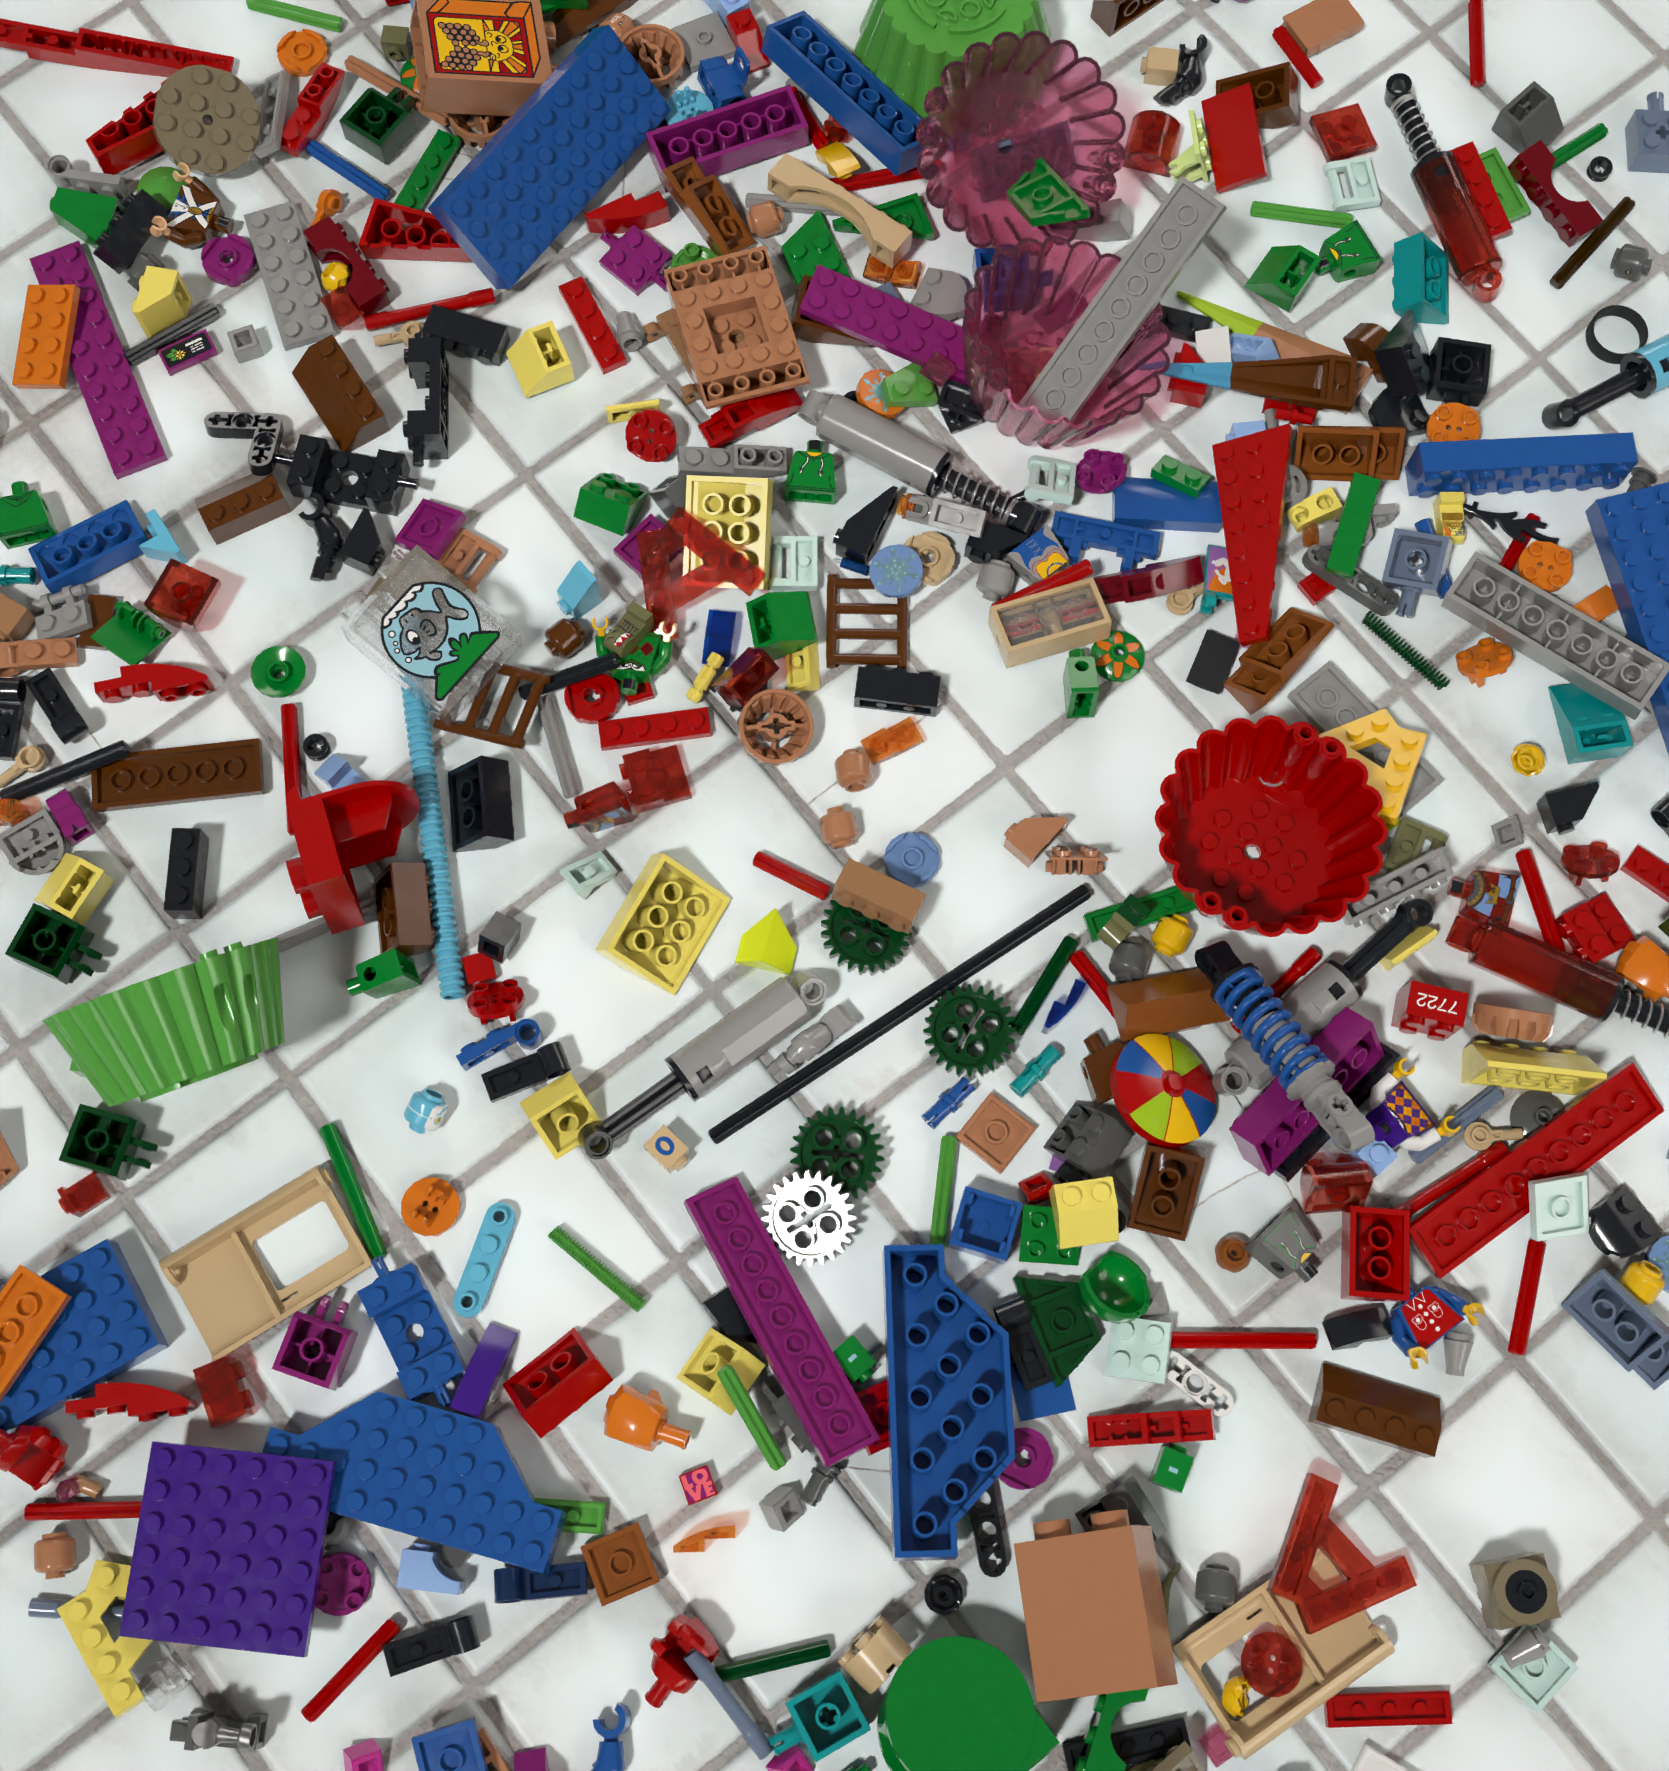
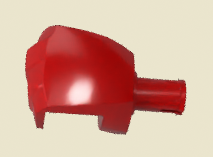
[0,1425,69,1491]
[645,1614,720,1708]

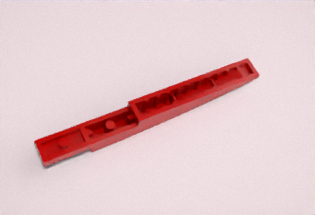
[0,18,234,77]

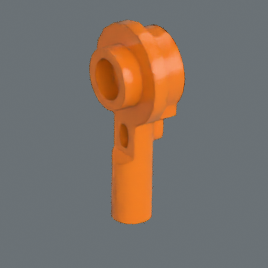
[310,189,342,226]

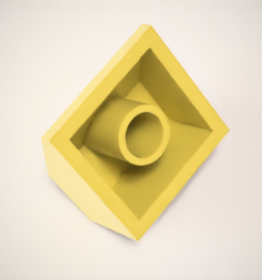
[520,1071,601,1160]
[1049,1176,1119,1250]
[676,1327,765,1416]

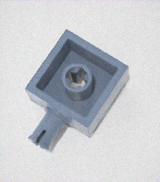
[1625,91,1669,173]
[1382,528,1453,618]

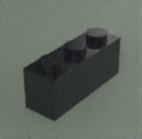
[93,189,168,274]
[422,305,510,366]
[854,665,941,717]
[164,828,209,920]

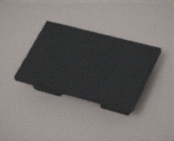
[1186,629,1239,695]

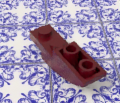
[1093,555,1204,604]

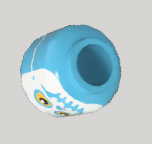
[404,1088,448,1134]

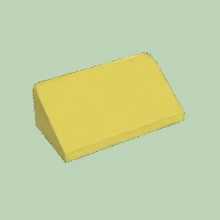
[606,398,660,423]
[785,642,820,692]
[1379,926,1438,971]

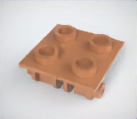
[1045,846,1108,875]

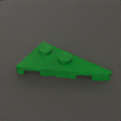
[832,193,934,240]

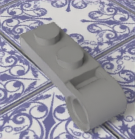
[47,155,129,199]

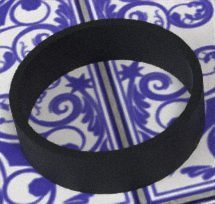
[1585,305,1648,364]

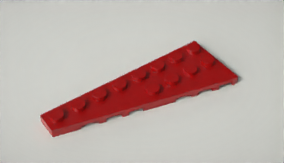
[1212,423,1293,647]

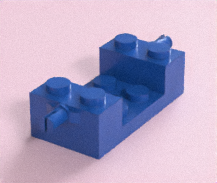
[357,1256,467,1408]

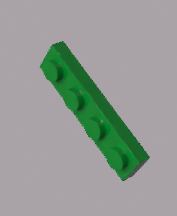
[394,129,462,211]

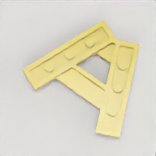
[57,1560,153,1719]

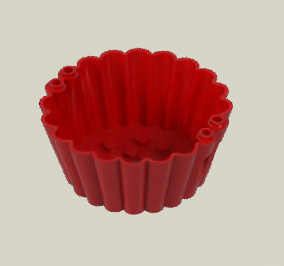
[1154,715,1388,937]

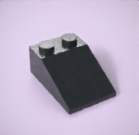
[1373,309,1431,398]

